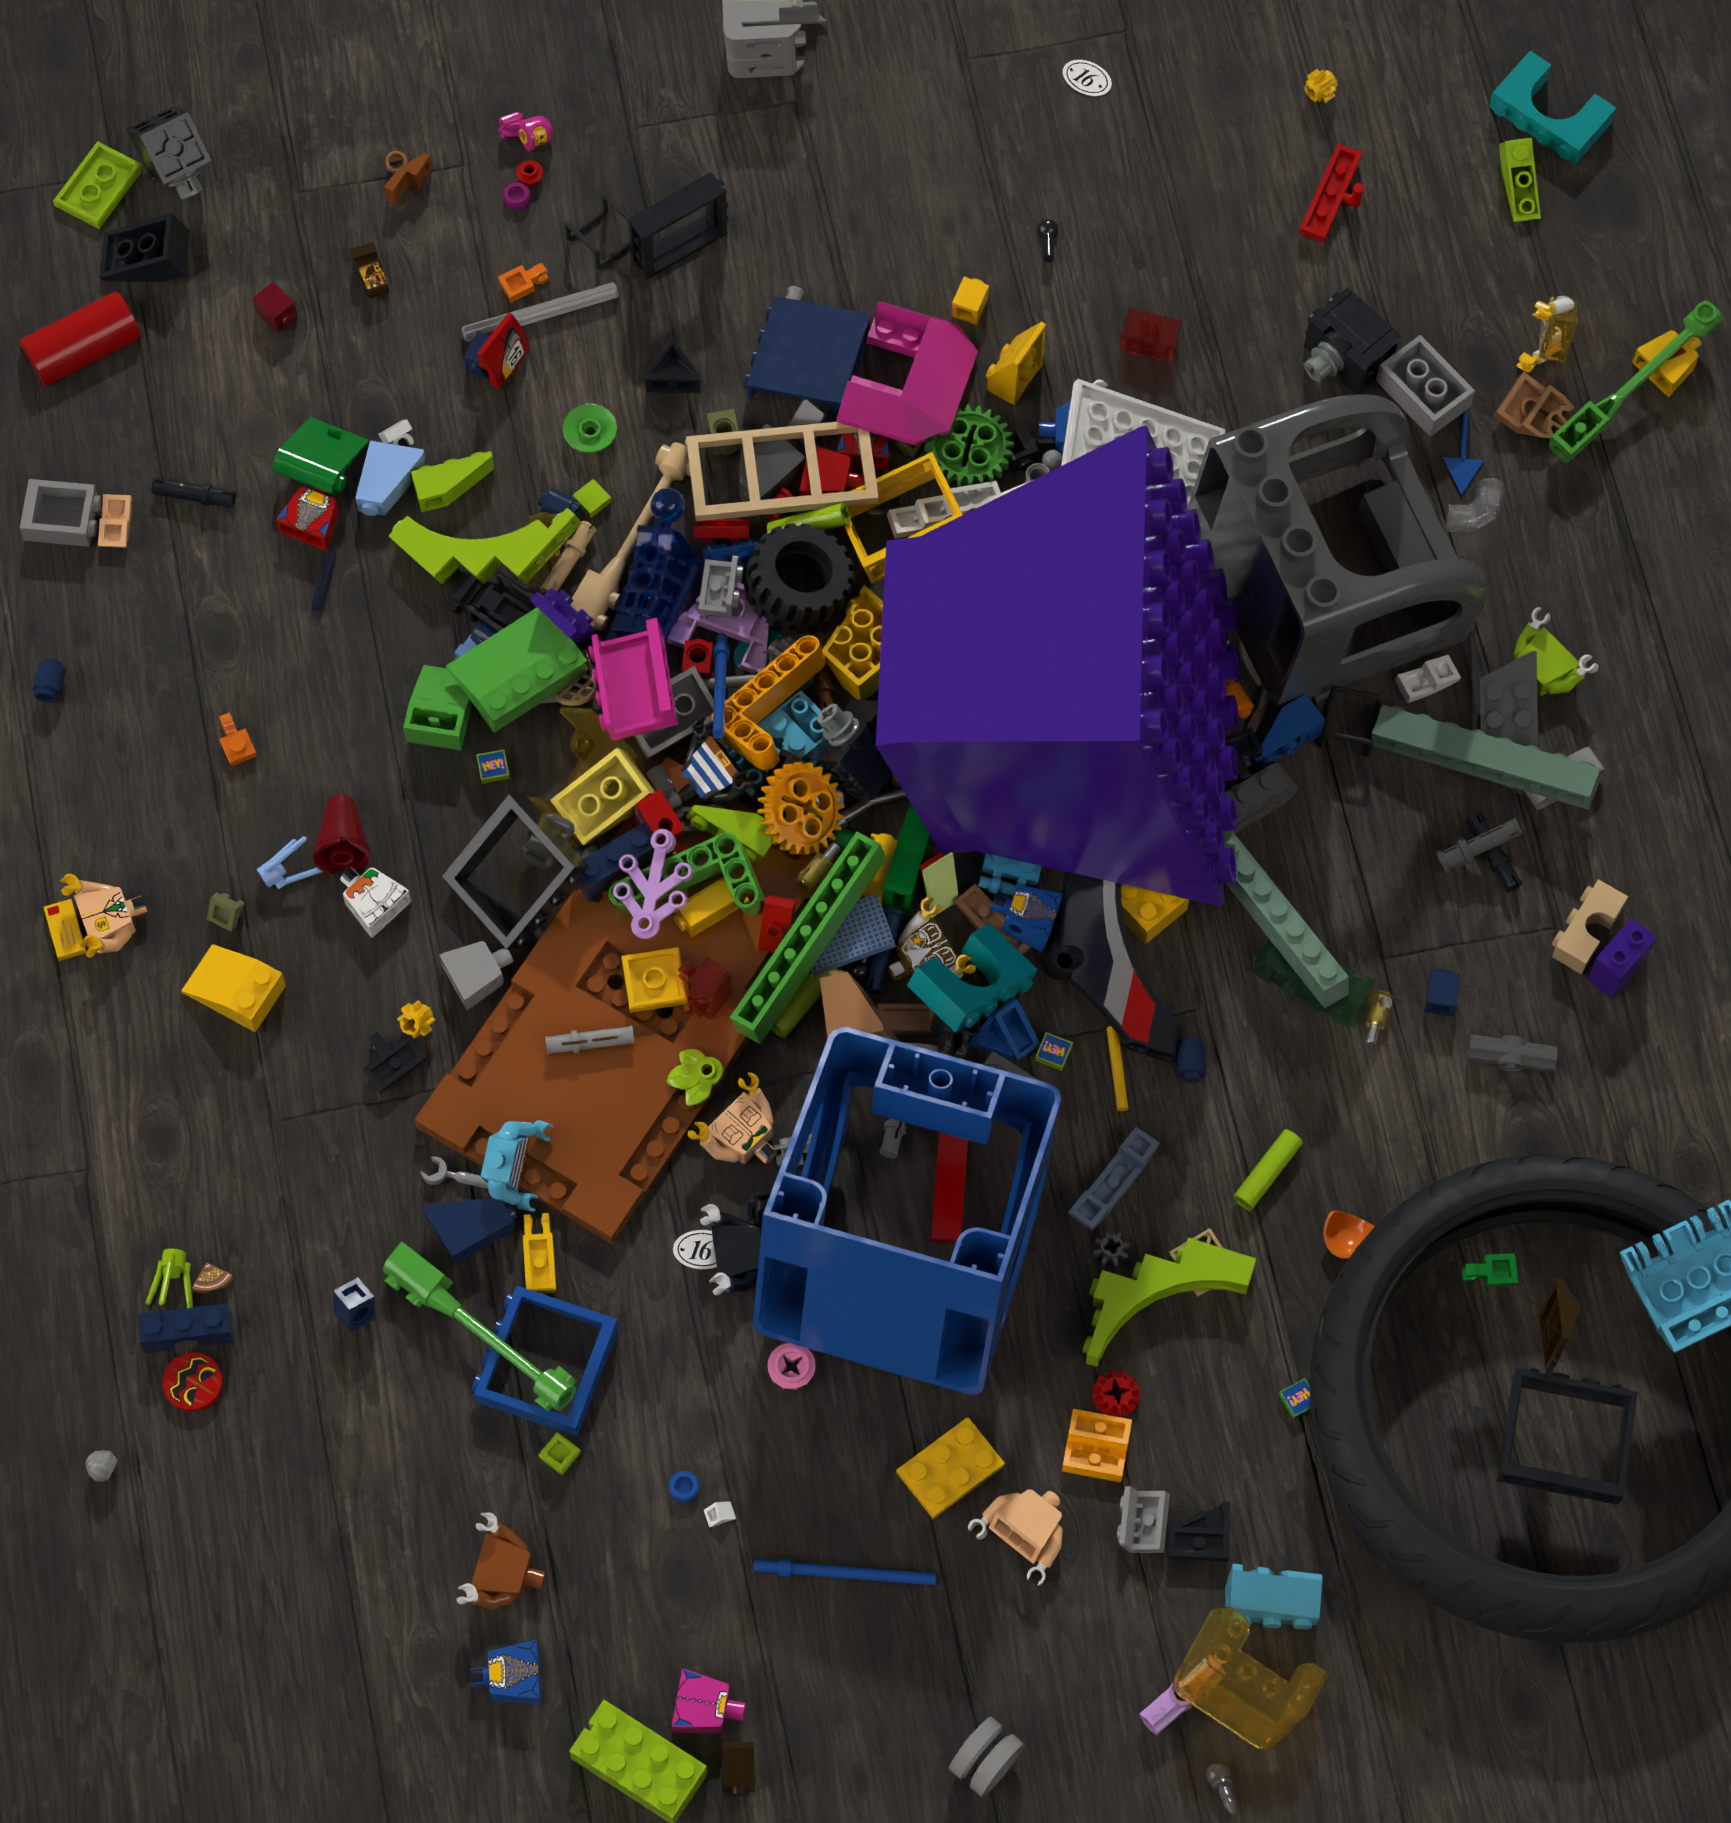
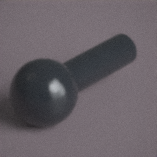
[1037,219,1059,263]
[848,956,871,983]

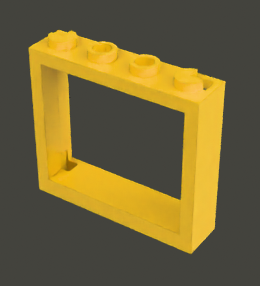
[844,452,963,584]

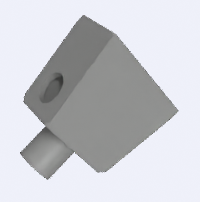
[439,941,513,1010]

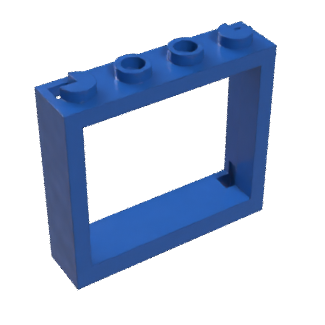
[472,1286,618,1436]

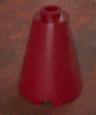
[313,794,371,875]

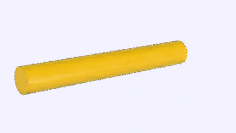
[1107,1026,1128,1111]

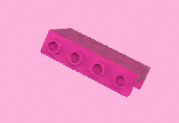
[588,618,678,741]

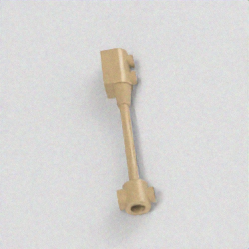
[571,443,691,635]

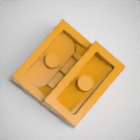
[1062,1409,1132,1482]

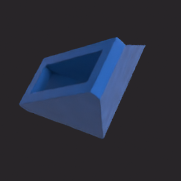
[968,998,1041,1061]

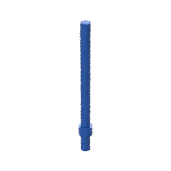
[713,633,730,739]
[753,1558,936,1585]

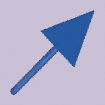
[1442,413,1484,496]

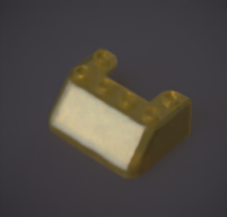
[1173,1607,1329,1749]

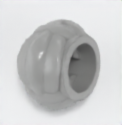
[85,1450,118,1482]

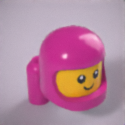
[498,112,553,152]

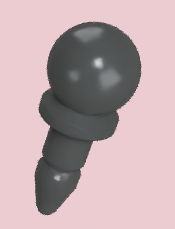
[1206,1762,1236,1815]

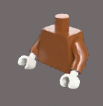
[457,1513,546,1610]

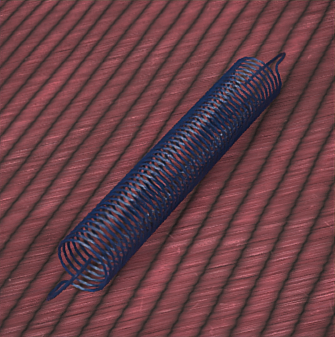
[310,544,337,617]

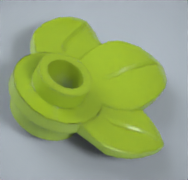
[667,1049,724,1106]

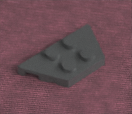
[1480,651,1538,747]

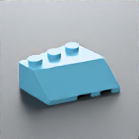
[1225,1564,1322,1629]

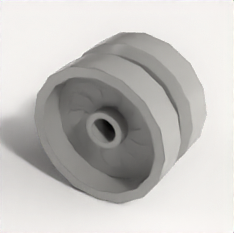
[948,1716,1025,1798]

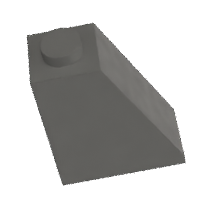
[739,424,806,502]

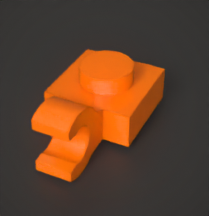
[498,263,549,303]
[219,712,257,767]

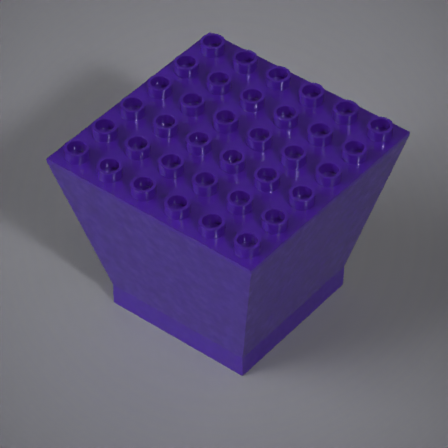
[876,426,1240,906]

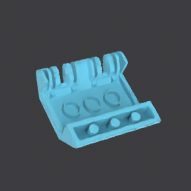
[1620,1199,1731,1353]

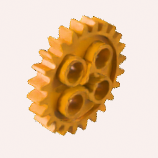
[757,762,845,855]

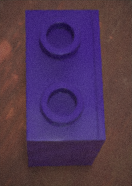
[1587,918,1657,999]

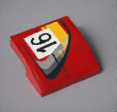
[477,312,530,390]

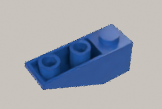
[1252,694,1325,773]

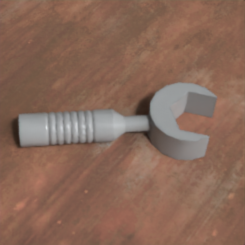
[421,1157,488,1189]

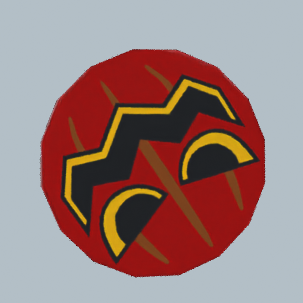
[163,1352,223,1412]

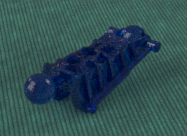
[591,488,705,666]

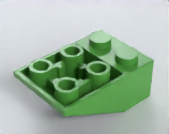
[403,665,472,751]

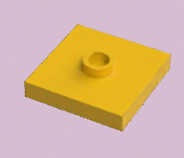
[621,947,688,1013]

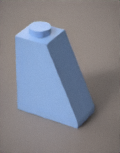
[355,441,426,516]

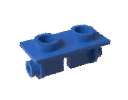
[702,539,758,568]

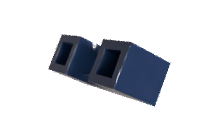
[577,823,660,902]
[137,1303,234,1353]

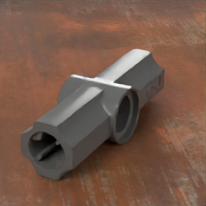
[1467,1035,1558,1073]

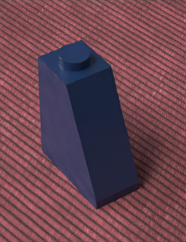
[423,1198,517,1265]

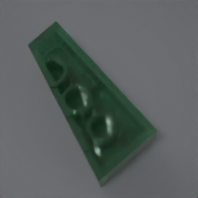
[1253,939,1376,1028]

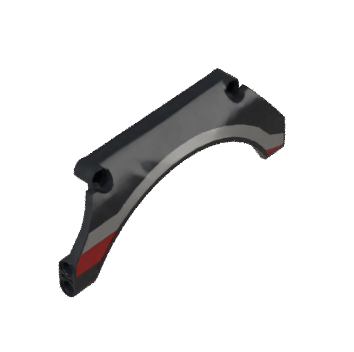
[1045,717,1248,1062]

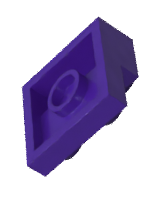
[530,588,597,646]

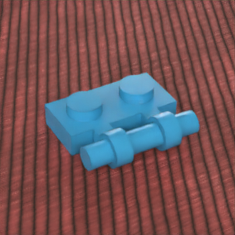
[978,853,1042,896]

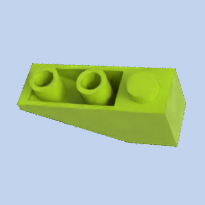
[1499,138,1541,222]
[411,451,495,513]
[686,805,774,864]

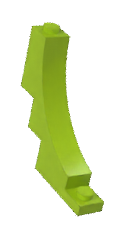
[389,508,582,585]

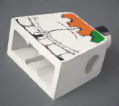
[340,868,411,938]

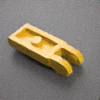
[523,1213,557,1294]

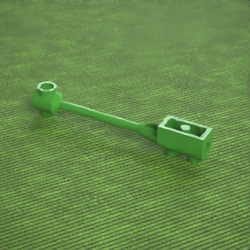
[1549,300,1722,463]
[383,1241,577,1412]

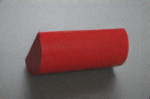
[19,291,142,387]

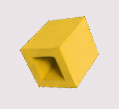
[951,277,989,325]

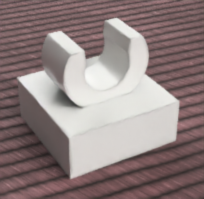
[378,419,414,445]

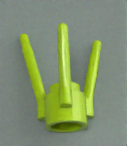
[146,1249,193,1308]

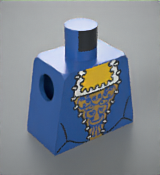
[990,885,1063,952]
[470,1640,541,1705]

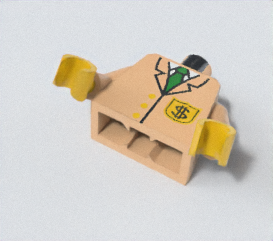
[60,874,148,958]

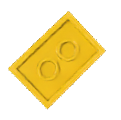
[896,1417,1005,1519]

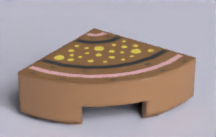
[192,1263,234,1294]

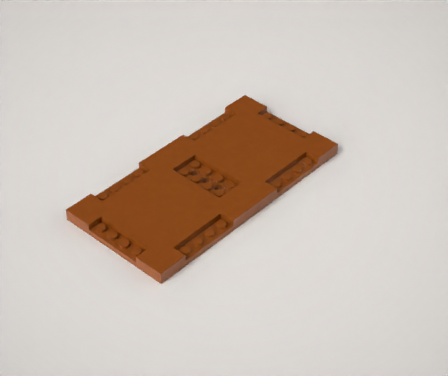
[414,757,840,1244]

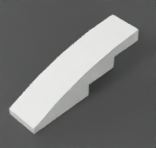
[887,481,1001,539]

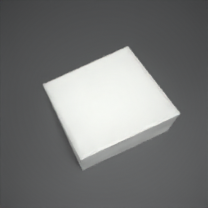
[704,1502,736,1527]

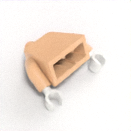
[968,1489,1063,1586]

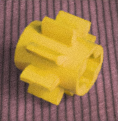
[1305,69,1338,103]
[397,1000,436,1039]

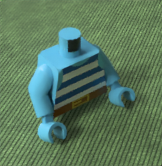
[481,1120,554,1211]

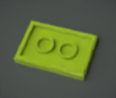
[53,141,144,229]

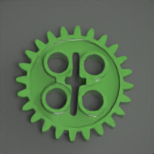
[924,404,1014,487]

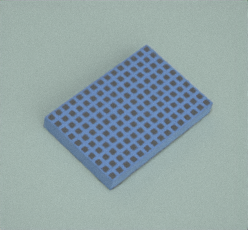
[812,894,896,976]

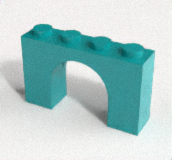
[1489,51,1616,165]
[907,923,1038,1033]

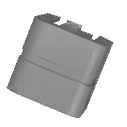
[722,0,827,78]

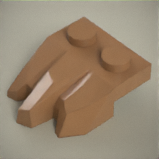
[1493,372,1575,438]

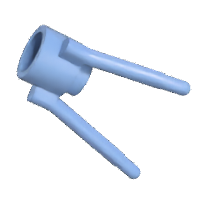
[256,836,324,890]

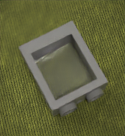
[20,479,102,547]

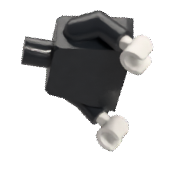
[700,1204,761,1296]

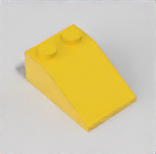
[985,322,1046,406]
[181,944,286,1032]

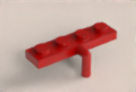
[1299,144,1364,243]

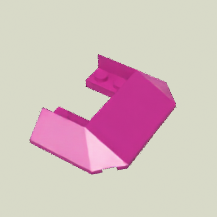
[836,301,978,446]

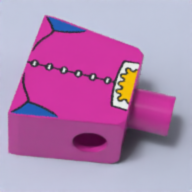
[672,1669,746,1733]

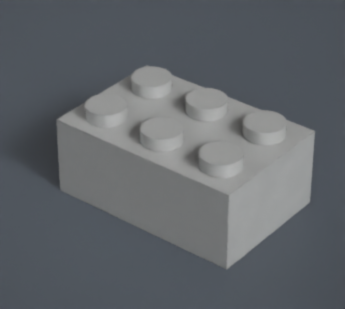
[1376,335,1475,437]
[634,666,714,759]

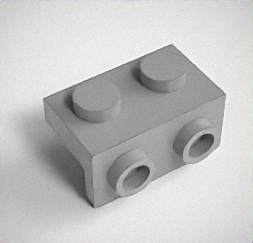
[698,556,743,618]
[1117,1486,1170,1553]

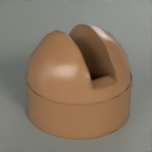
[386,151,407,174]

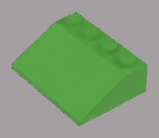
[446,607,588,733]

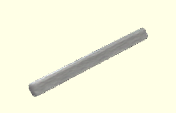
[462,282,618,342]

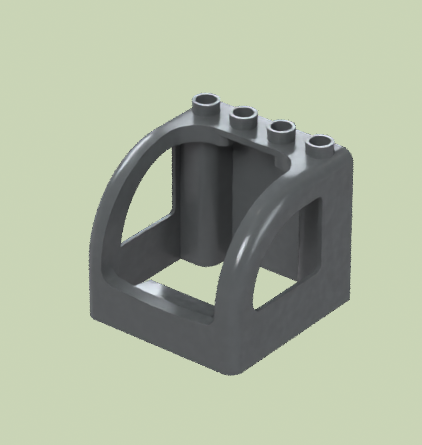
[1187,394,1487,711]

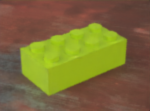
[569,1700,708,1823]

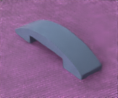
[1068,1127,1160,1230]

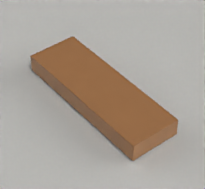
[954,883,1032,955]

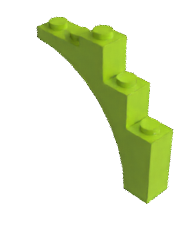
[1083,1237,1256,1367]

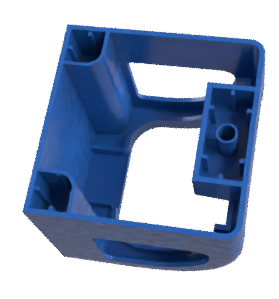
[753,1027,1061,1395]

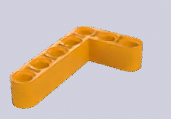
[711,635,826,770]

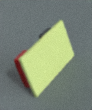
[919,852,959,918]

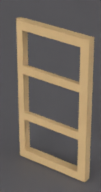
[685,422,879,521]

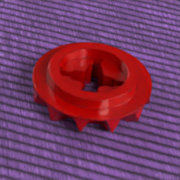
[1092,1370,1140,1417]

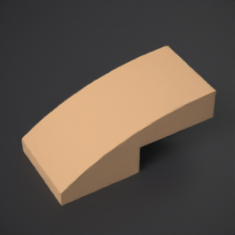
[98,494,133,548]

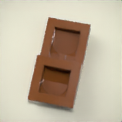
[384,153,432,205]

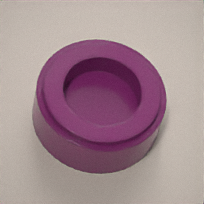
[503,182,530,210]

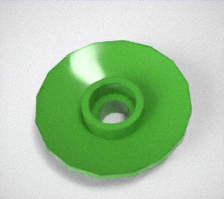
[562,404,617,454]

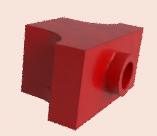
[758,895,797,952]

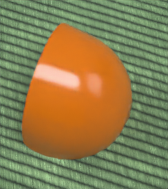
[1323,1211,1375,1259]

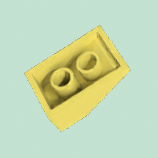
[551,748,656,846]

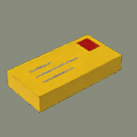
[44,899,87,961]

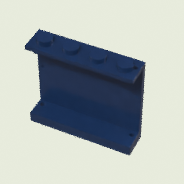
[744,296,871,417]

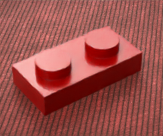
[693,519,750,542]

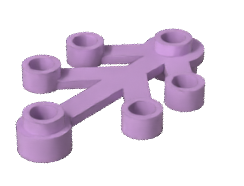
[613,829,694,939]

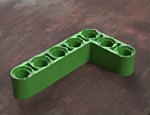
[609,833,765,916]

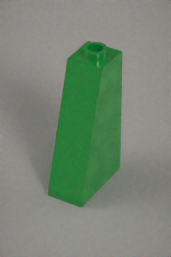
[883,807,932,917]

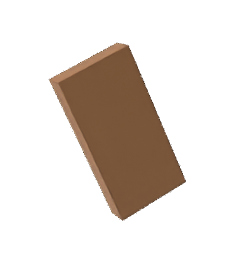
[877,1003,935,1035]

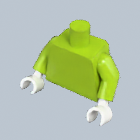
[1513,607,1598,696]

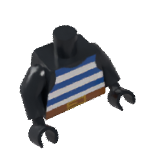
[678,717,754,805]

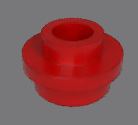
[516,160,543,187]

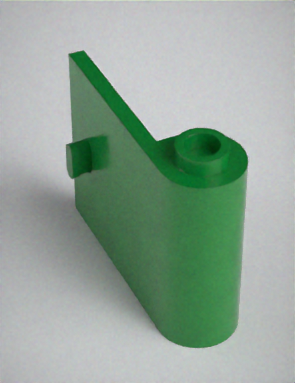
[272,417,369,495]

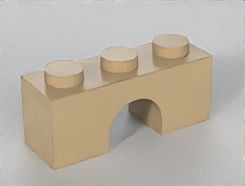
[1552,879,1628,974]

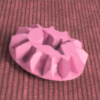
[768,1343,815,1390]

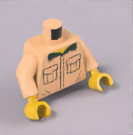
[688,1072,777,1164]

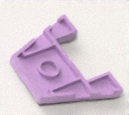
[663,583,769,675]

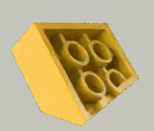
[822,585,883,700]

